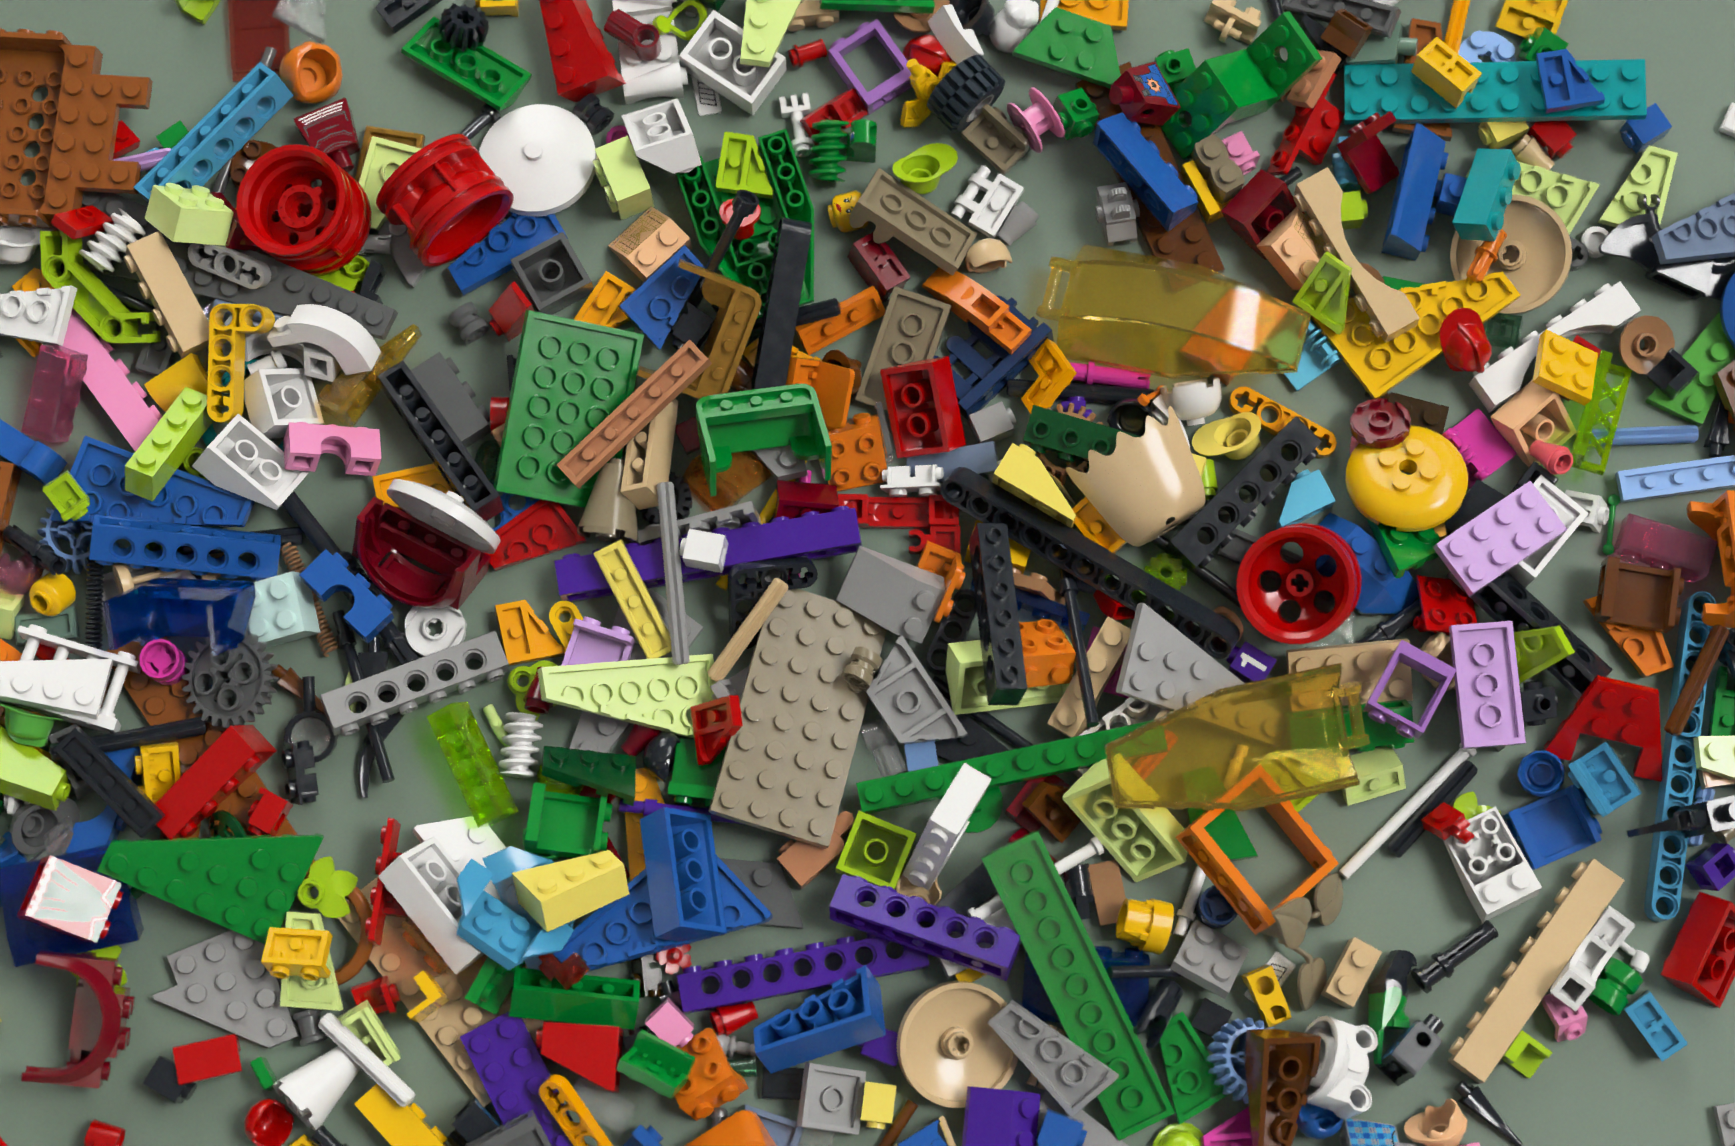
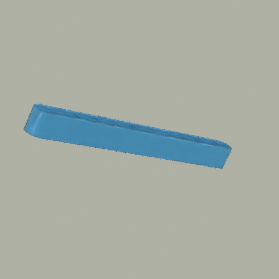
[1644,591,1716,922]

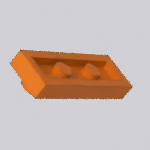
[795,286,886,355]

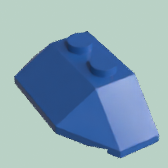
[1316,512,1419,615]

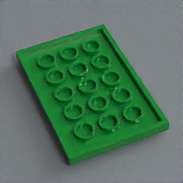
[494,310,644,508]

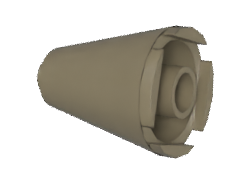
[577,458,638,544]

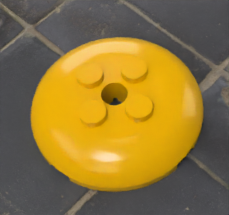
[1345,425,1468,532]

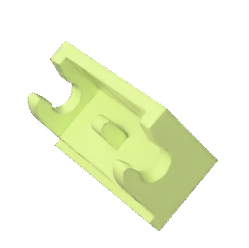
[337,1000,401,1066]

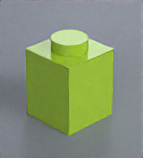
[1341,191,1368,230]

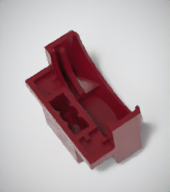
[21,951,135,1089]

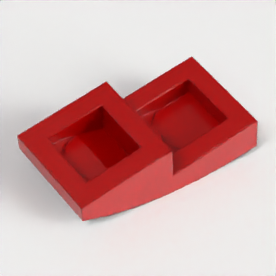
[800,88,868,146]

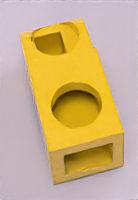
[1241,964,1291,1027]

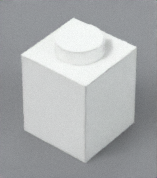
[679,529,728,573]

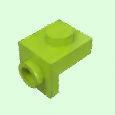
[42,470,90,522]

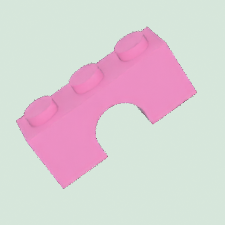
[283,422,381,476]

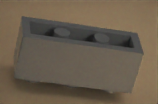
[411,352,491,448]

